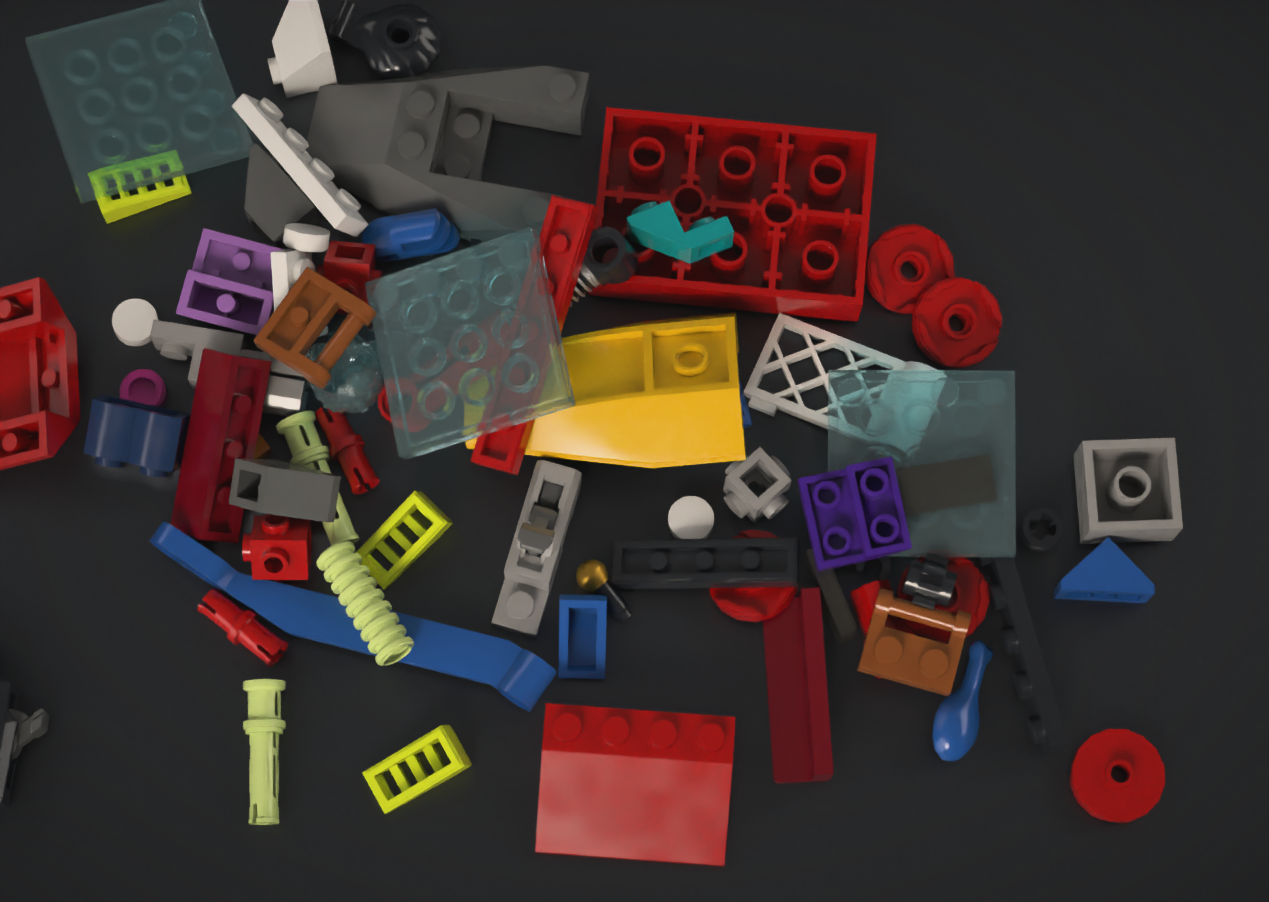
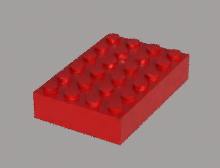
[588,107,877,322]

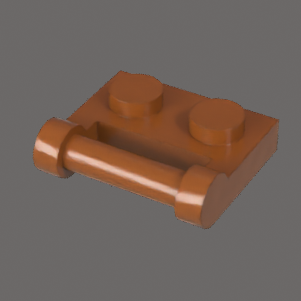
[253,267,377,389]
[857,588,971,696]

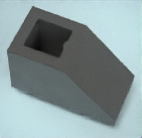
[244,143,319,249]
[229,458,341,522]

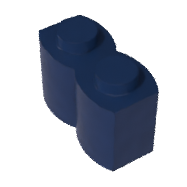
[83,395,190,477]

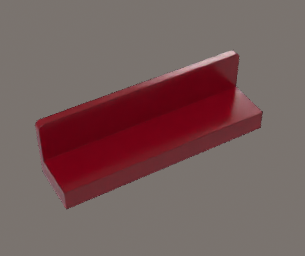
[170,348,272,543]
[762,587,834,784]

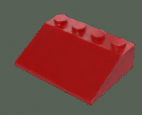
[535,703,736,867]

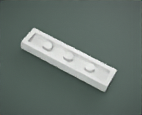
[232,93,369,237]

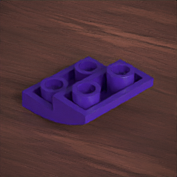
[797,456,912,572]

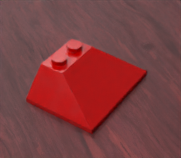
[0,277,81,470]

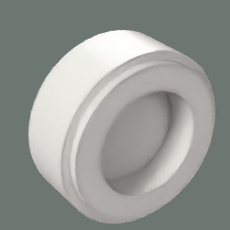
[283,223,330,252]
[112,298,159,347]
[668,496,714,539]

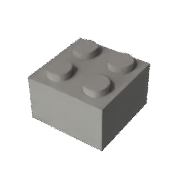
[1073,438,1183,544]

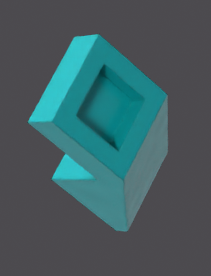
[626,200,734,264]

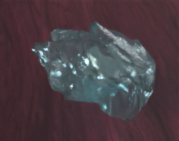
[307,332,385,414]

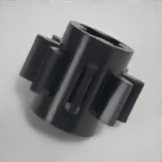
[902,552,957,610]

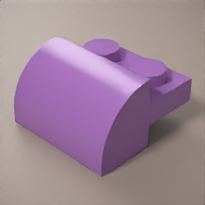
[175,228,284,336]

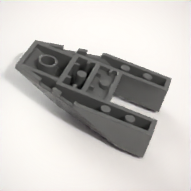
[306,65,589,254]

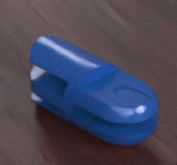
[362,208,460,262]

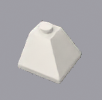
[267,0,338,98]

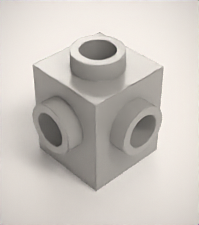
[723,447,792,523]

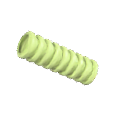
[316,541,414,666]

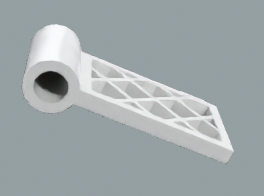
[744,313,948,467]

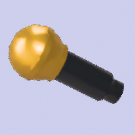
[576,559,633,622]

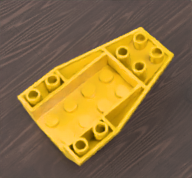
[465,312,746,468]

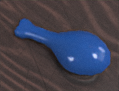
[933,639,993,762]

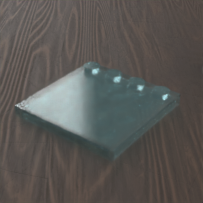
[25,0,253,204]
[365,227,576,460]
[828,370,1016,557]

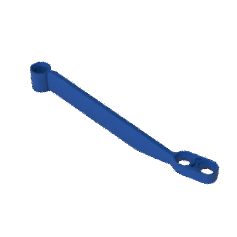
[149,521,557,712]

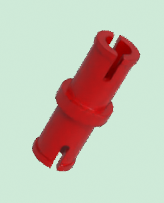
[314,401,380,495]
[197,587,288,667]

